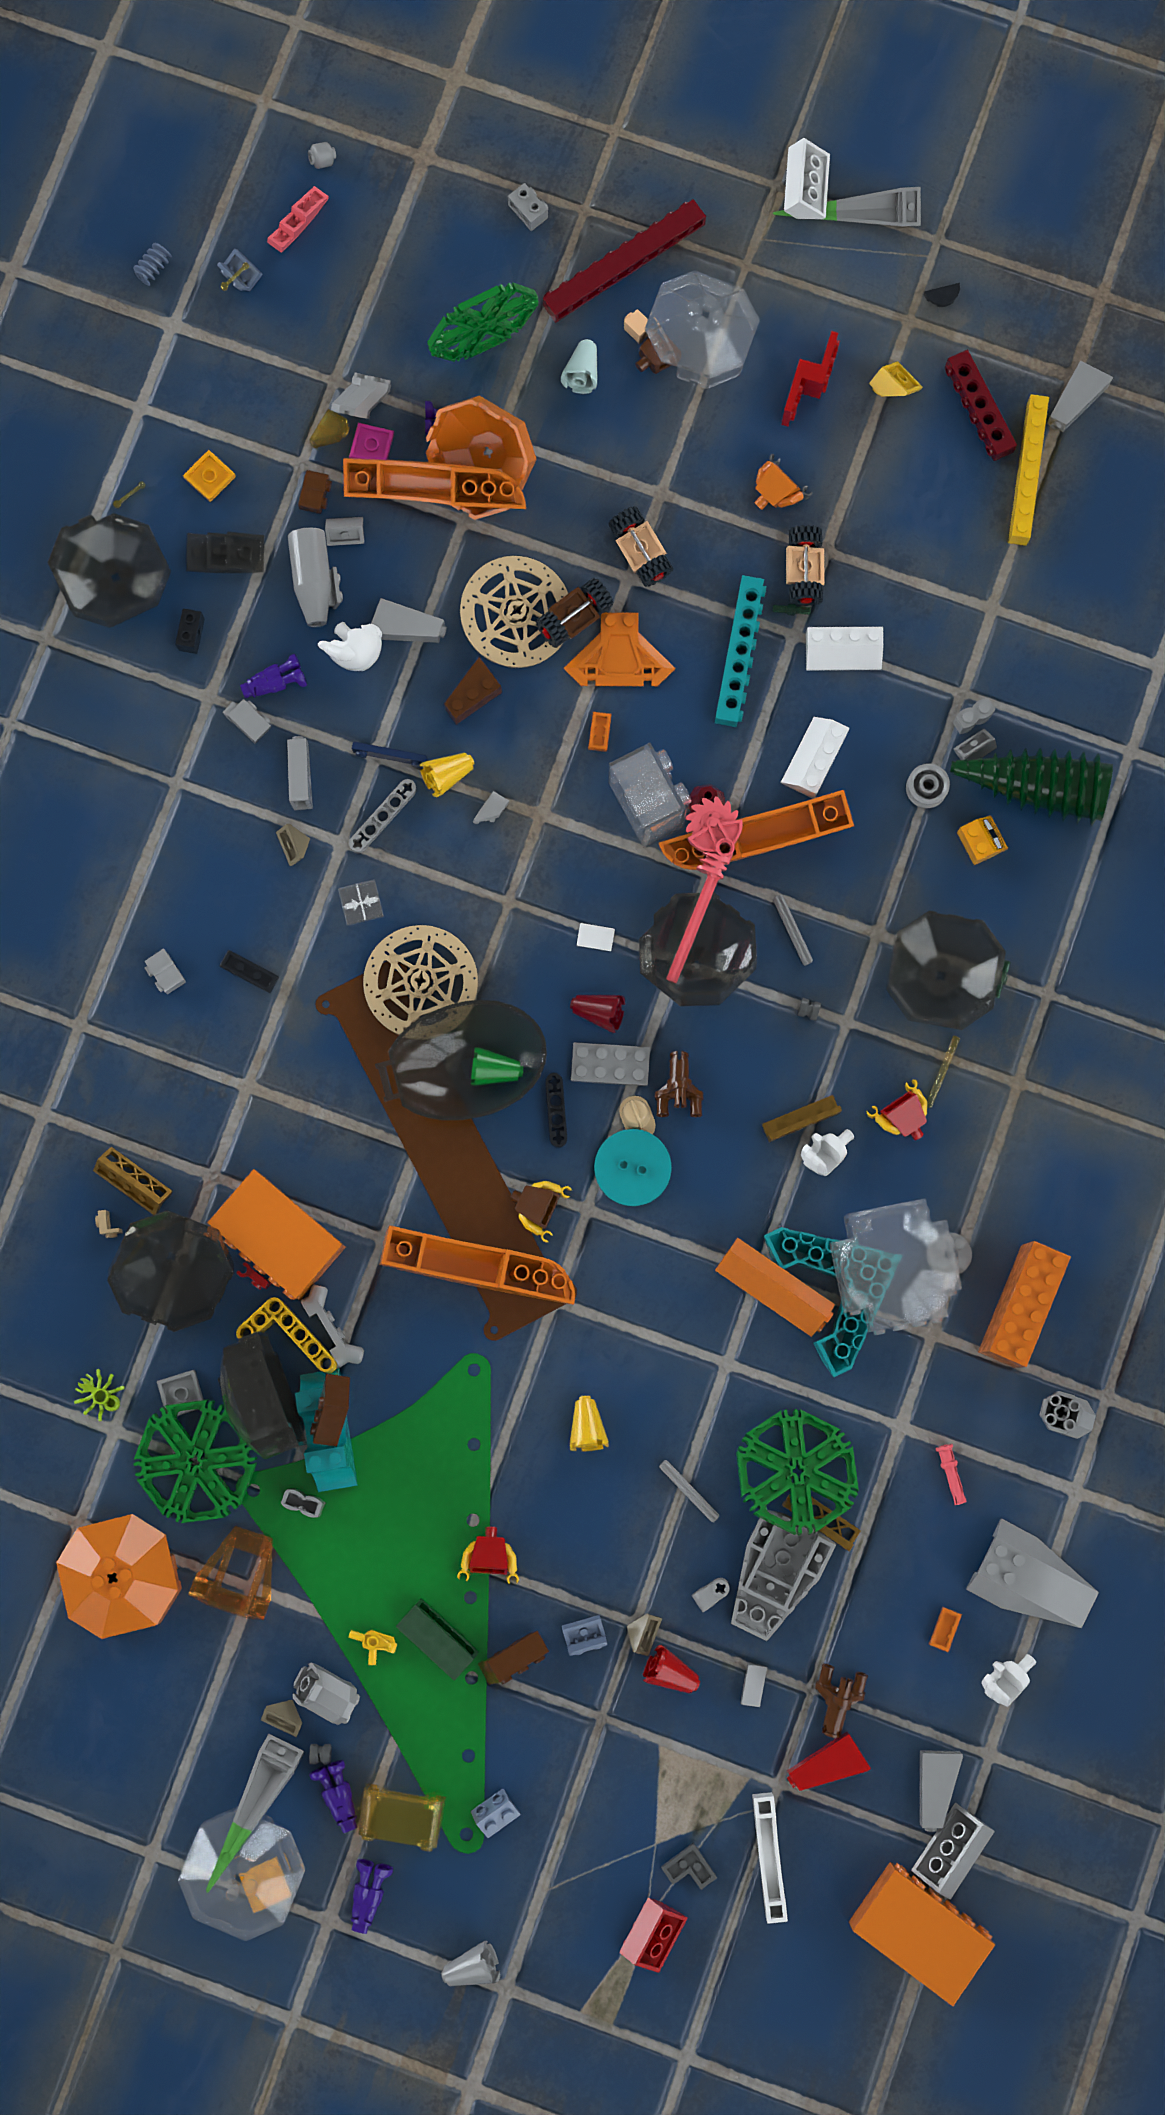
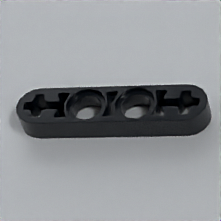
[546,1073,567,1148]

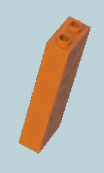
[715,1238,835,1337]

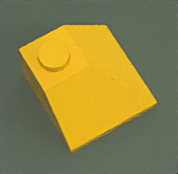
[869,361,923,397]

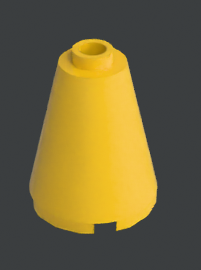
[420,753,474,798]
[569,1396,609,1452]

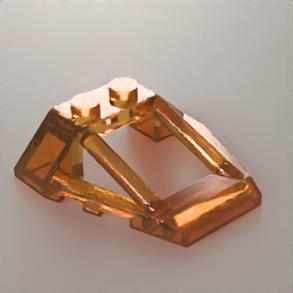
[188,1526,273,1620]

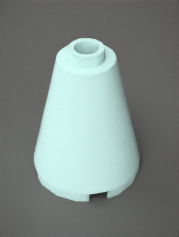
[561,339,597,394]

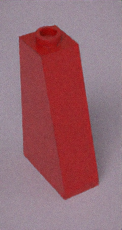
[787,1731,871,1791]

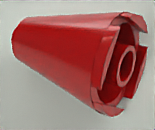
[643,1645,700,1694]

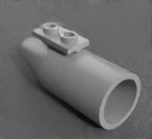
[288,528,343,627]

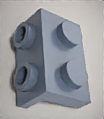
[217,248,263,291]
[562,1615,608,1656]
[471,1789,521,1838]

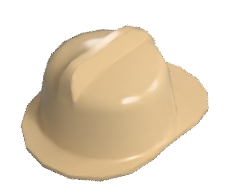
[619,1096,656,1134]

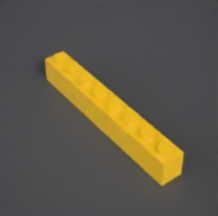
[1008,394,1049,546]

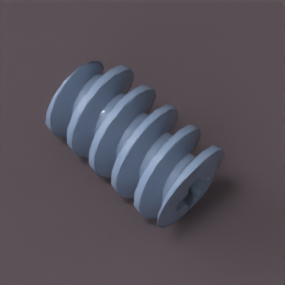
[133,243,172,286]

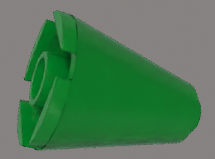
[471,1047,523,1086]

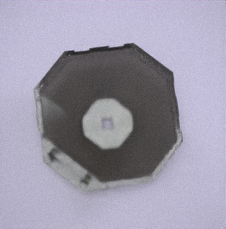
[48,513,171,628]
[639,892,757,1006]
[886,911,1006,1030]
[107,1210,234,1332]

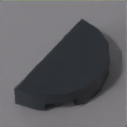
[924,283,960,307]

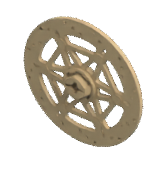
[460,556,568,668]
[363,925,478,1039]

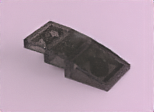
[186,532,264,573]

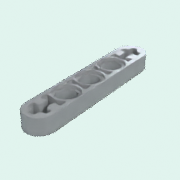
[349,779,417,854]

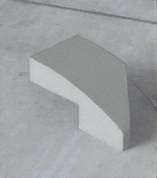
[473,791,509,824]

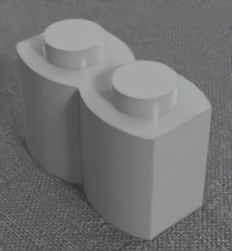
[953,698,995,734]
[144,948,186,995]
[281,1489,325,1517]

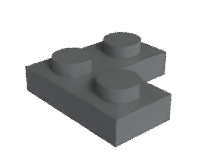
[661,1842,717,1890]

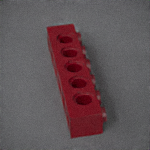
[945,349,1017,461]

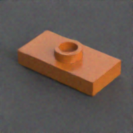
[588,712,612,752]
[929,1607,962,1652]

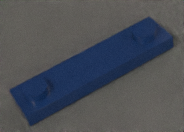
[352,741,428,769]

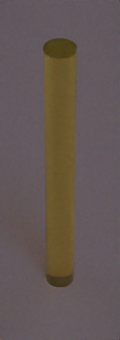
[927,1036,960,1109]

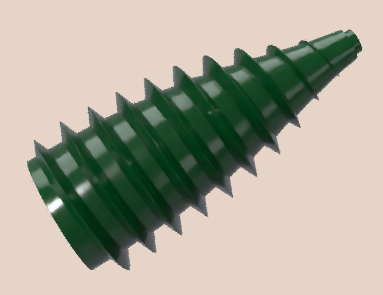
[950,748,1113,827]

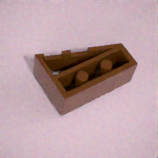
[444,657,502,725]
[310,1374,350,1447]
[478,1631,549,1685]

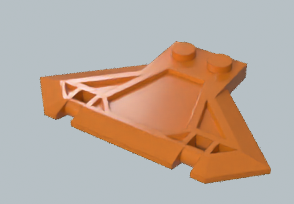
[564,613,676,686]

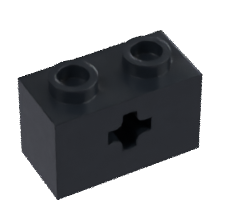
[175,608,205,654]

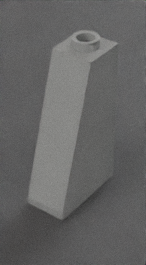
[1047,361,1113,432]
[371,598,447,643]
[287,736,313,810]
[920,1750,963,1832]

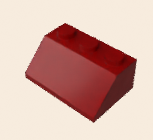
[619,1897,688,1973]

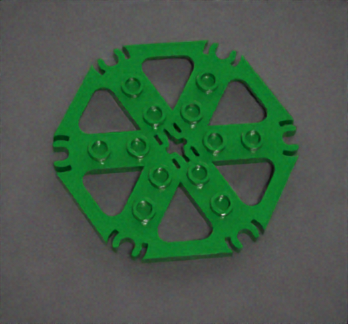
[427,283,539,362]
[133,1399,257,1523]
[736,1409,859,1535]

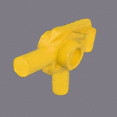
[348,1630,397,1665]

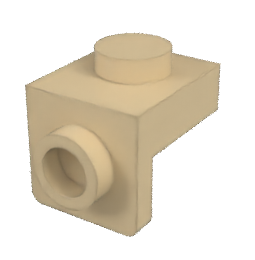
[95,1210,122,1238]

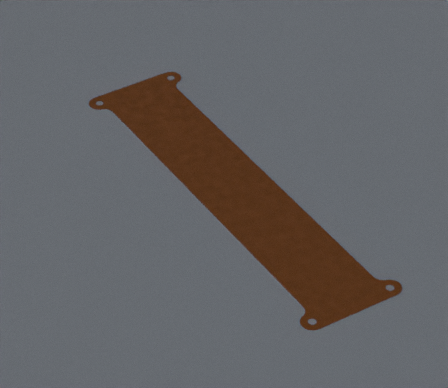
[315,961,577,1341]

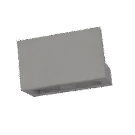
[325,517,365,546]

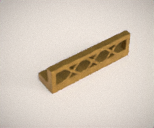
[762,1095,842,1142]
[93,1147,173,1216]
[782,1494,861,1552]

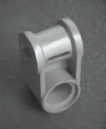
[691,1578,729,1612]

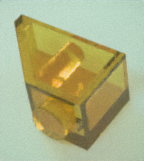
[309,409,350,448]

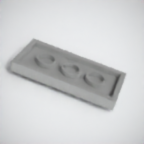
[571,1042,650,1086]

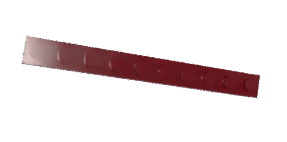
[543,199,706,323]

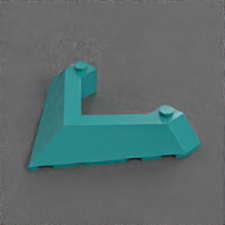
[764,1227,903,1378]

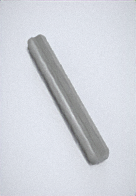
[773,895,813,966]
[659,1460,719,1522]

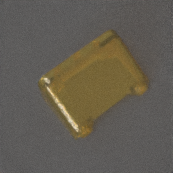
[358,1783,446,1851]

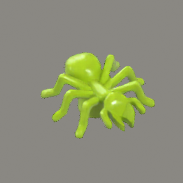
[74,1369,125,1422]

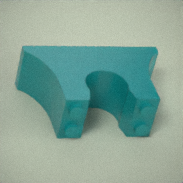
[295,1368,358,1492]

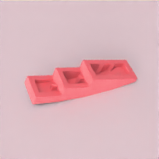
[267,186,329,253]

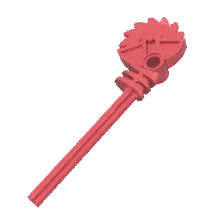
[666,796,743,984]

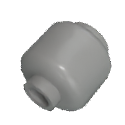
[308,142,336,169]

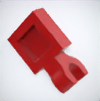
[236,1262,271,1289]

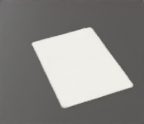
[577,923,615,951]

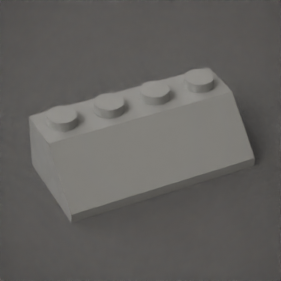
[911,1803,995,1900]

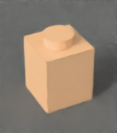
[624,309,653,344]

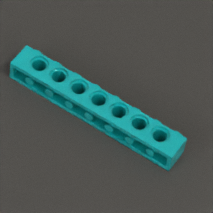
[715,575,767,727]

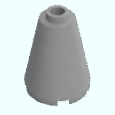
[441,1941,500,1986]

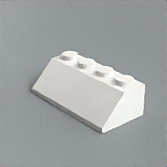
[784,138,830,219]
[806,627,883,670]
[781,717,849,799]

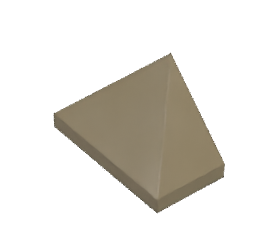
[276,824,310,866]
[627,1614,662,1656]
[261,1700,302,1737]

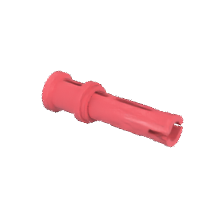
[935,1444,967,1505]

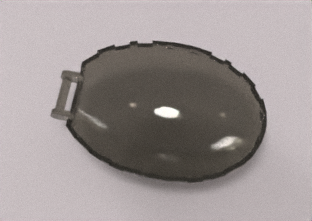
[375,1000,547,1120]

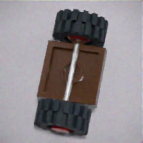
[536,578,613,648]

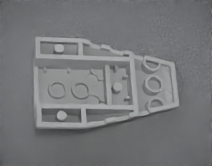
[731,1510,836,1641]
[966,1519,1099,1628]

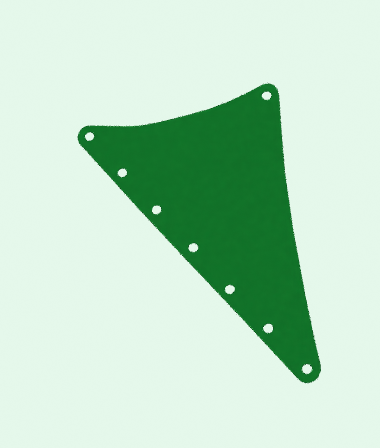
[236,1353,491,1854]

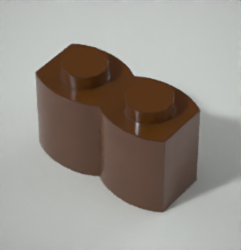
[298,470,332,514]

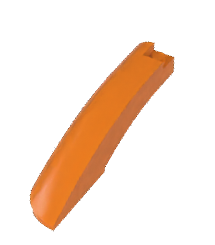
[343,458,526,509]
[659,790,854,870]
[379,1225,575,1305]

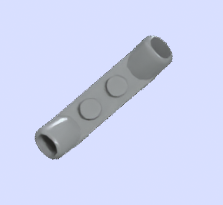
[301,1285,364,1367]

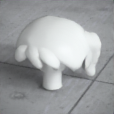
[318,622,382,671]

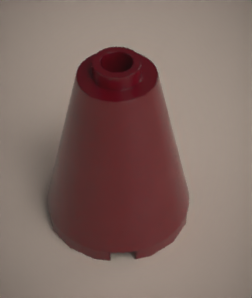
[570,995,625,1033]

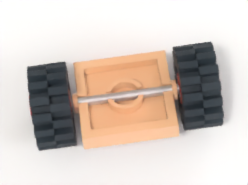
[608,506,673,587]
[786,525,824,606]

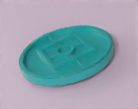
[594,1129,672,1206]

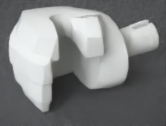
[801,1129,854,1176]
[981,1654,1036,1707]

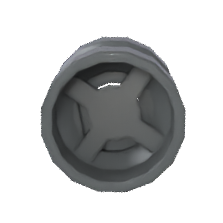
[797,998,821,1021]
[309,1744,332,1765]

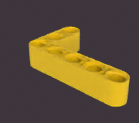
[236,1297,337,1374]

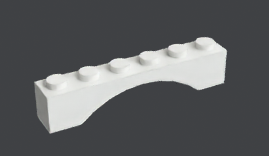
[752,1792,788,1923]

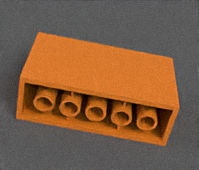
[207,1169,346,1300]
[978,1241,1071,1368]
[849,1862,995,2006]

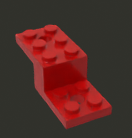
[781,331,840,427]

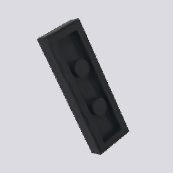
[220,950,279,993]

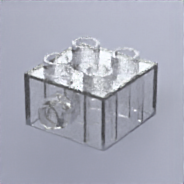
[608,743,691,848]

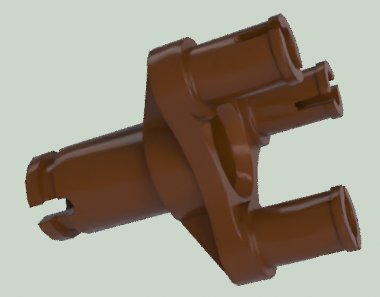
[655,1051,704,1118]
[815,1663,868,1738]

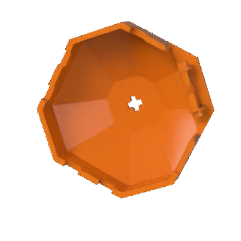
[426,396,537,520]
[56,1514,182,1639]

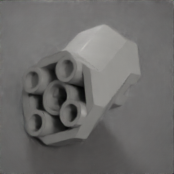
[331,373,391,419]
[1039,1391,1096,1439]
[293,1662,360,1725]

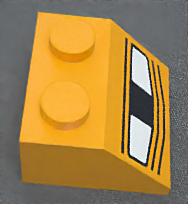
[957,816,1008,865]

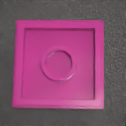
[349,423,394,460]

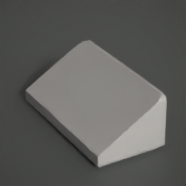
[953,729,997,760]
[740,1663,767,1707]

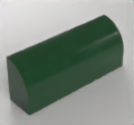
[396,1598,479,1681]

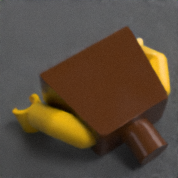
[511,1181,572,1242]

